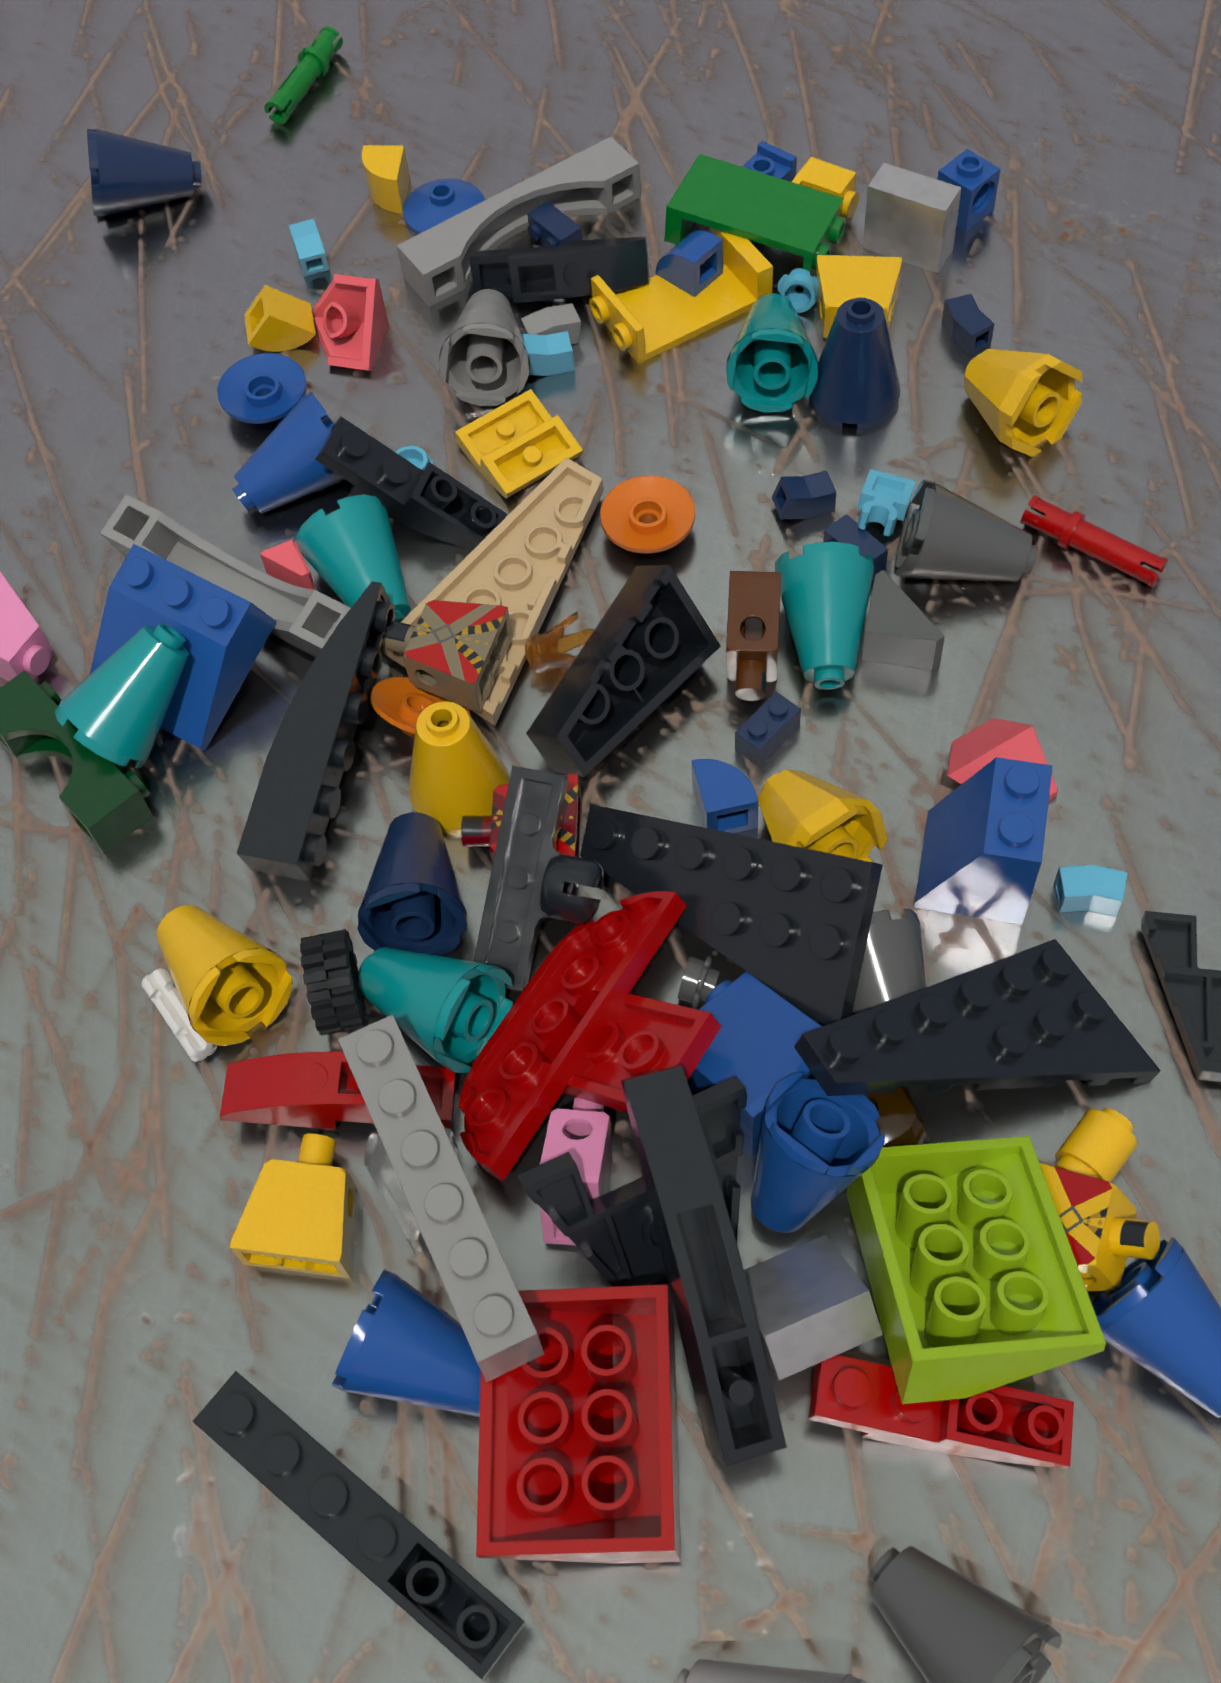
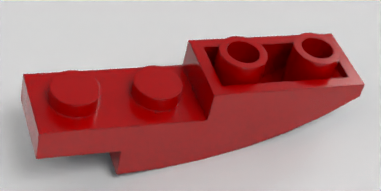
[220,1051,455,1130]
[808,1355,1074,1469]

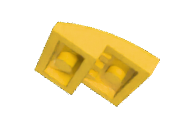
[455,389,583,498]

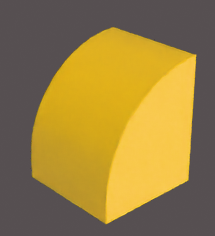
[361,145,411,214]
[244,285,316,352]

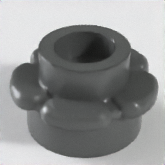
[677,956,720,1009]

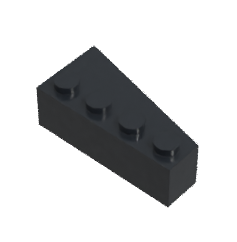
[526,565,721,777]

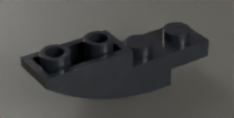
[469,236,650,303]
[315,416,507,550]

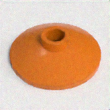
[600,475,695,553]
[370,677,470,737]

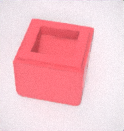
[260,539,317,591]

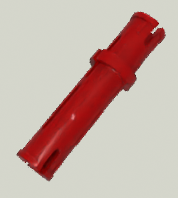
[1020,495,1168,588]

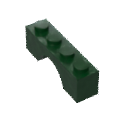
[0,671,154,854]

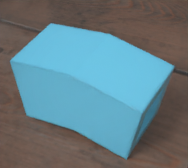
[288,219,329,277]
[522,331,575,376]
[1054,865,1128,917]

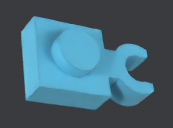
[857,469,916,536]

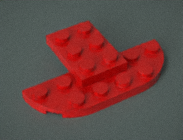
[458,891,721,1181]

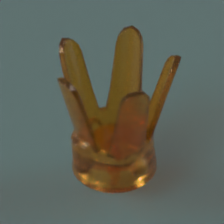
[525,612,594,673]

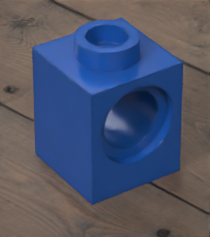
[937,149,1000,232]

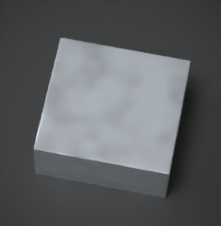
[863,163,961,274]
[744,1235,883,1380]

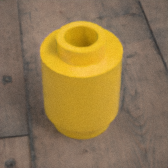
[1054,1108,1138,1182]

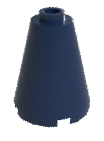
[87,129,202,217]
[810,297,900,430]
[357,812,467,956]

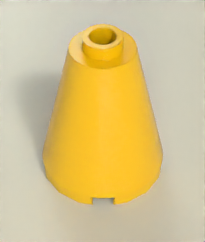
[408,701,510,835]
[156,905,293,1046]

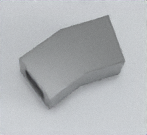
[521,303,581,344]

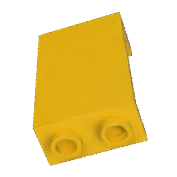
[589,228,773,364]

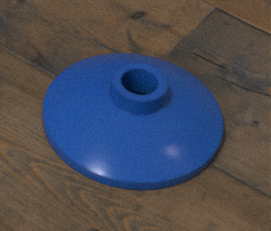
[403,178,485,235]
[217,353,307,424]

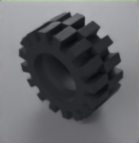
[300,929,367,1036]

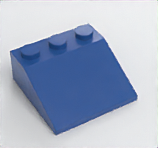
[90,544,277,751]

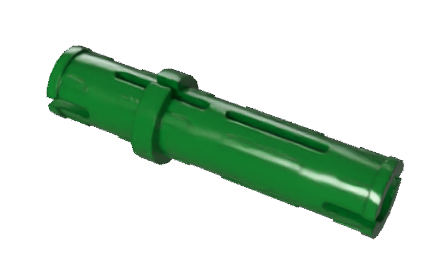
[264,26,343,124]

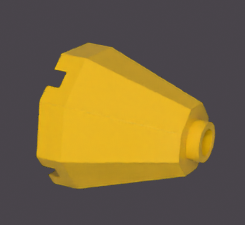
[964,349,1082,457]
[758,769,888,862]

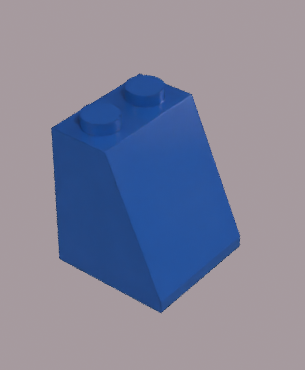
[914,757,1053,925]
[687,971,822,1159]

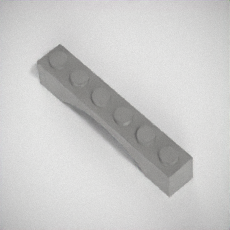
[397,136,641,307]
[100,494,351,657]
[338,1015,544,1382]

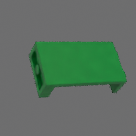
[664,154,846,277]

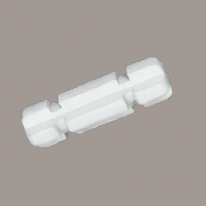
[142,968,217,1062]

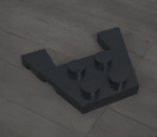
[1141,911,1221,1082]
[517,1077,747,1287]

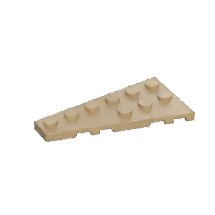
[381,458,604,726]

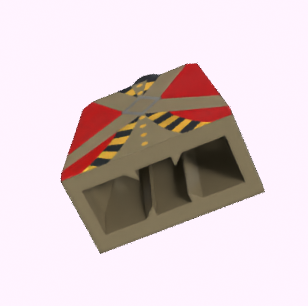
[385,600,513,712]

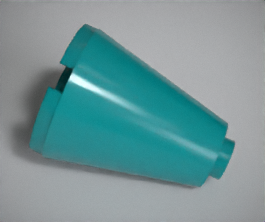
[726,293,818,413]
[296,494,411,635]
[775,542,874,690]
[54,623,189,768]
[358,947,513,1073]

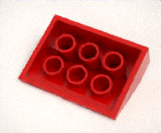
[476,1284,681,1564]

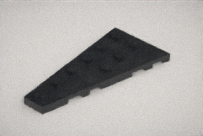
[580,804,883,1025]
[794,939,1161,1096]

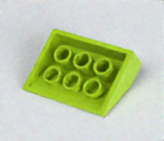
[846,1136,1106,1404]

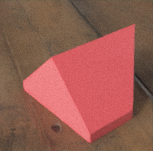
[312,274,389,371]
[947,718,1058,800]

